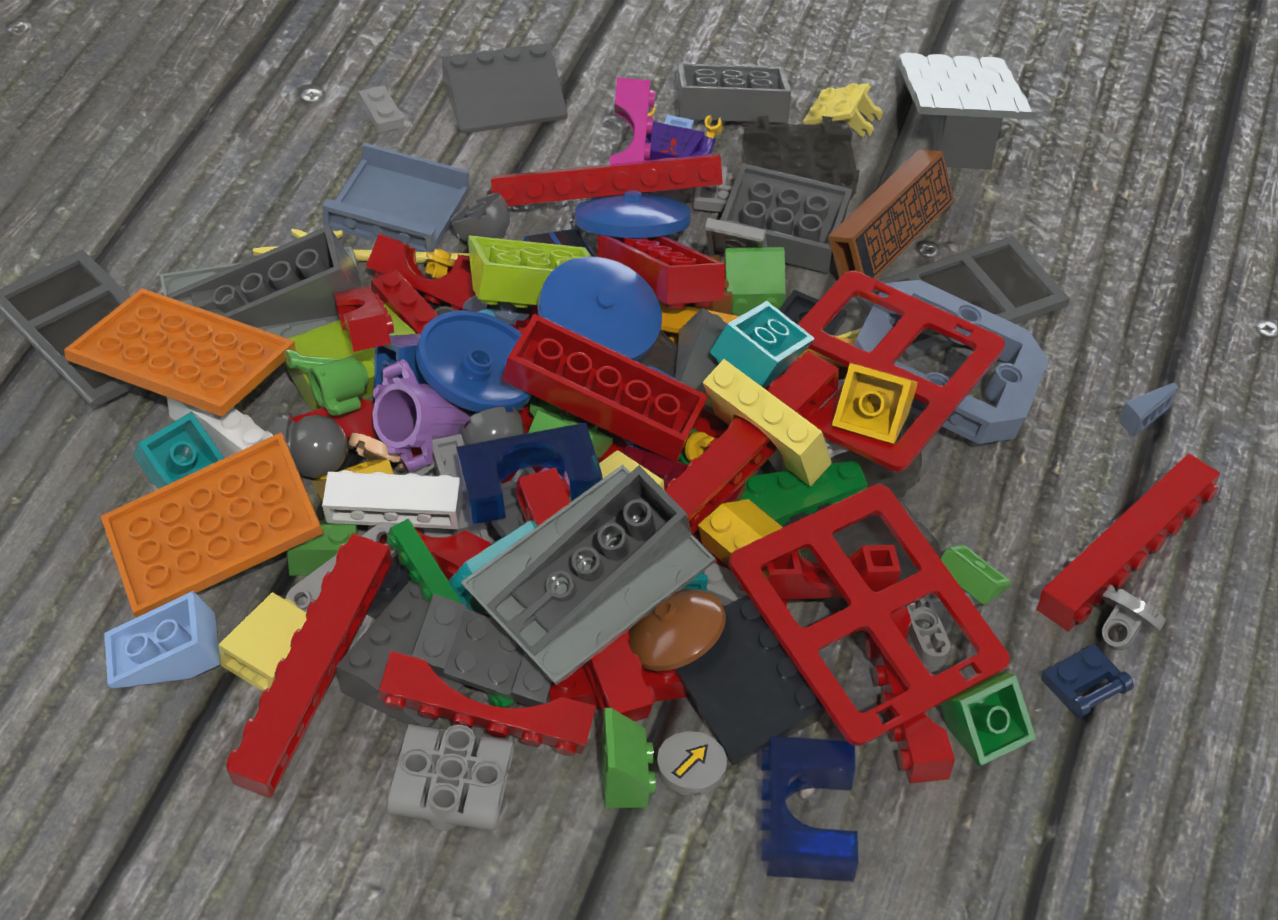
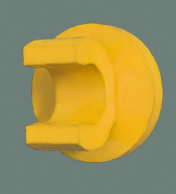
[425,248,455,278]
[685,432,714,462]

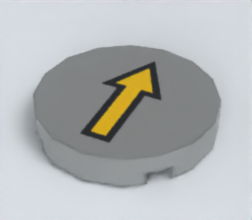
[657,731,727,796]

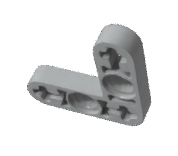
[907,588,981,667]

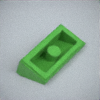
[941,545,1012,605]

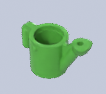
[285,350,369,415]

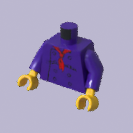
[645,105,723,161]

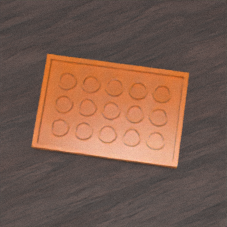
[64,288,295,417]
[101,432,324,618]

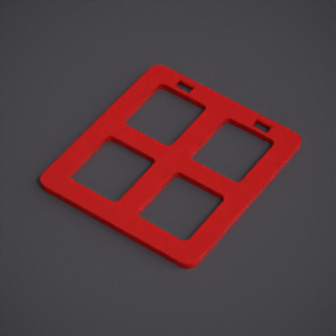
[764,271,1005,472]
[728,484,1010,746]

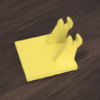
[803,83,883,137]

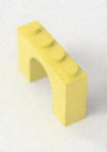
[702,359,831,487]

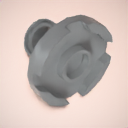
[1102,585,1166,650]

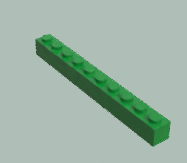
[387,518,518,708]

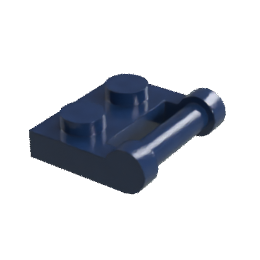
[1041,644,1134,718]

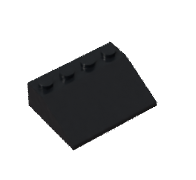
[675,595,825,766]

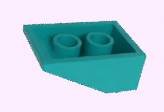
[709,301,815,388]
[133,411,224,489]

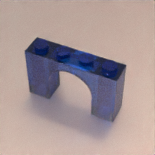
[456,422,603,525]
[760,736,859,882]

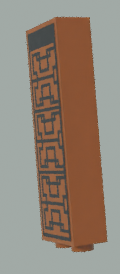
[828,150,954,279]

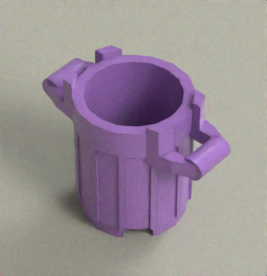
[373,360,470,472]

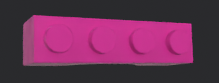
[609,77,655,164]

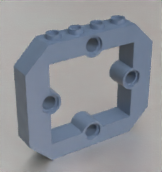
[853,280,1049,444]

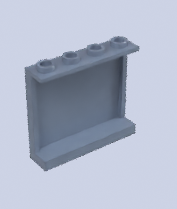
[323,143,469,252]

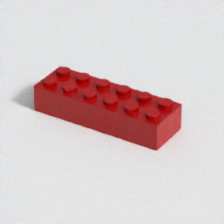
[597,234,725,308]
[502,313,709,463]

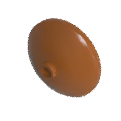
[629,589,726,671]

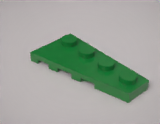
[743,460,868,525]

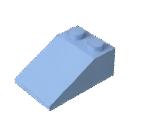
[104,591,220,689]

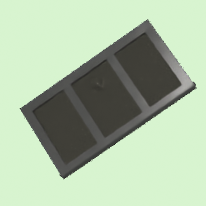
[854,236,1070,362]
[0,249,136,408]

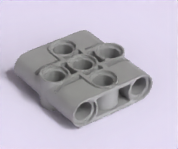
[387,724,514,831]

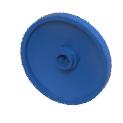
[575,191,691,238]
[538,257,662,361]
[416,311,533,412]

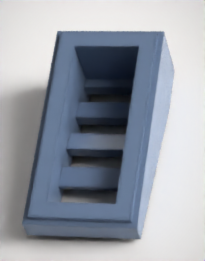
[1119,383,1178,437]

